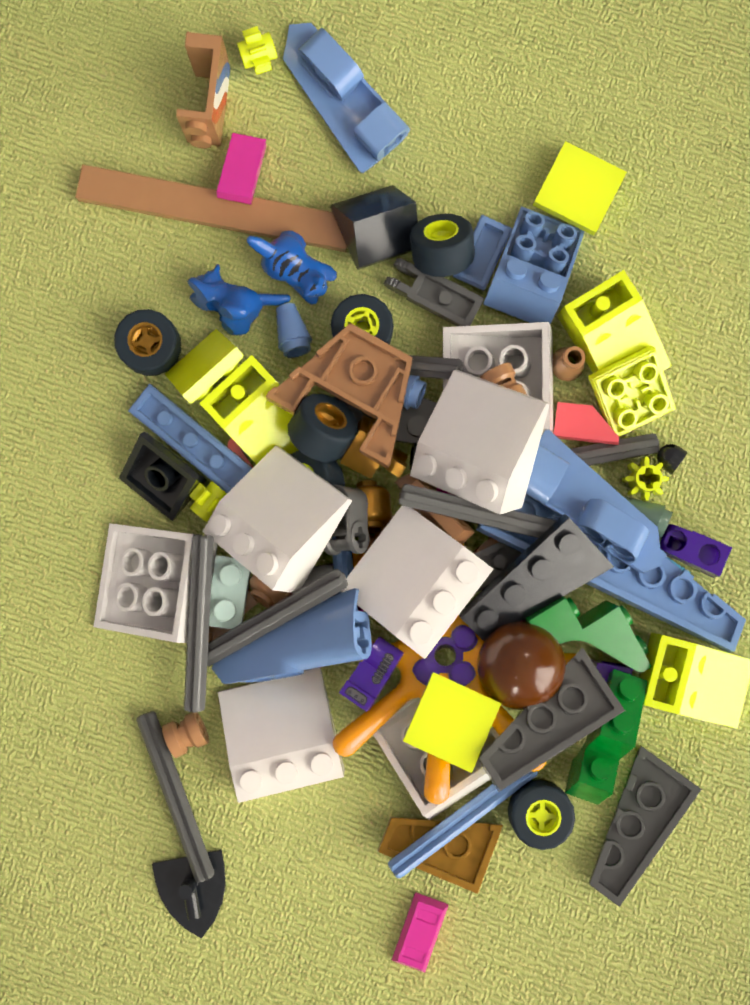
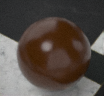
[477,621,566,710]

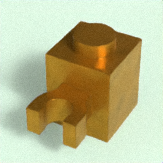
[340,415,408,479]

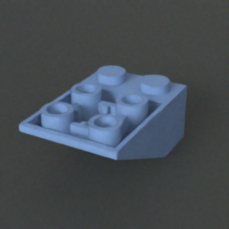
[483,206,585,324]

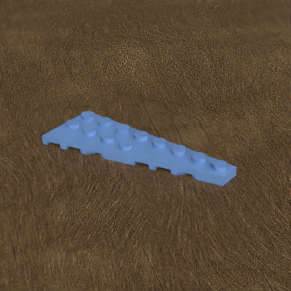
[476,495,746,653]

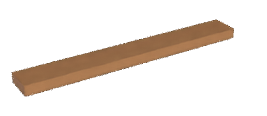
[75,164,347,253]

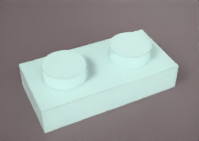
[209,555,251,629]

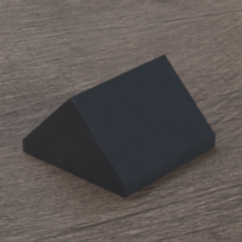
[330,185,418,270]
[119,432,207,521]

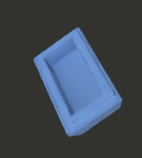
[453,215,513,291]

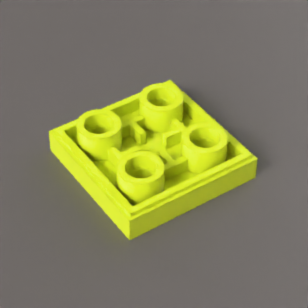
[533,141,627,236]
[165,329,244,404]
[588,345,676,437]
[403,672,501,773]

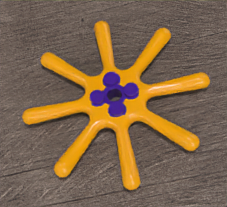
[332,544,577,804]

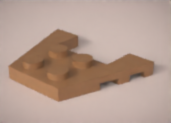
[266,323,413,469]

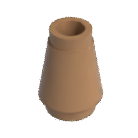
[553,346,585,381]

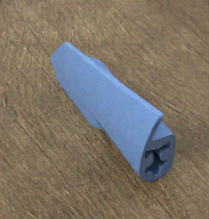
[283,23,410,173]
[526,430,663,573]
[211,588,372,684]

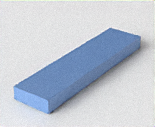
[128,383,252,493]

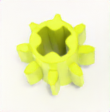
[236,26,278,75]
[622,457,669,501]
[189,481,227,523]

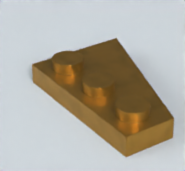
[377,817,503,894]

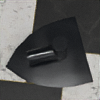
[152,849,226,938]

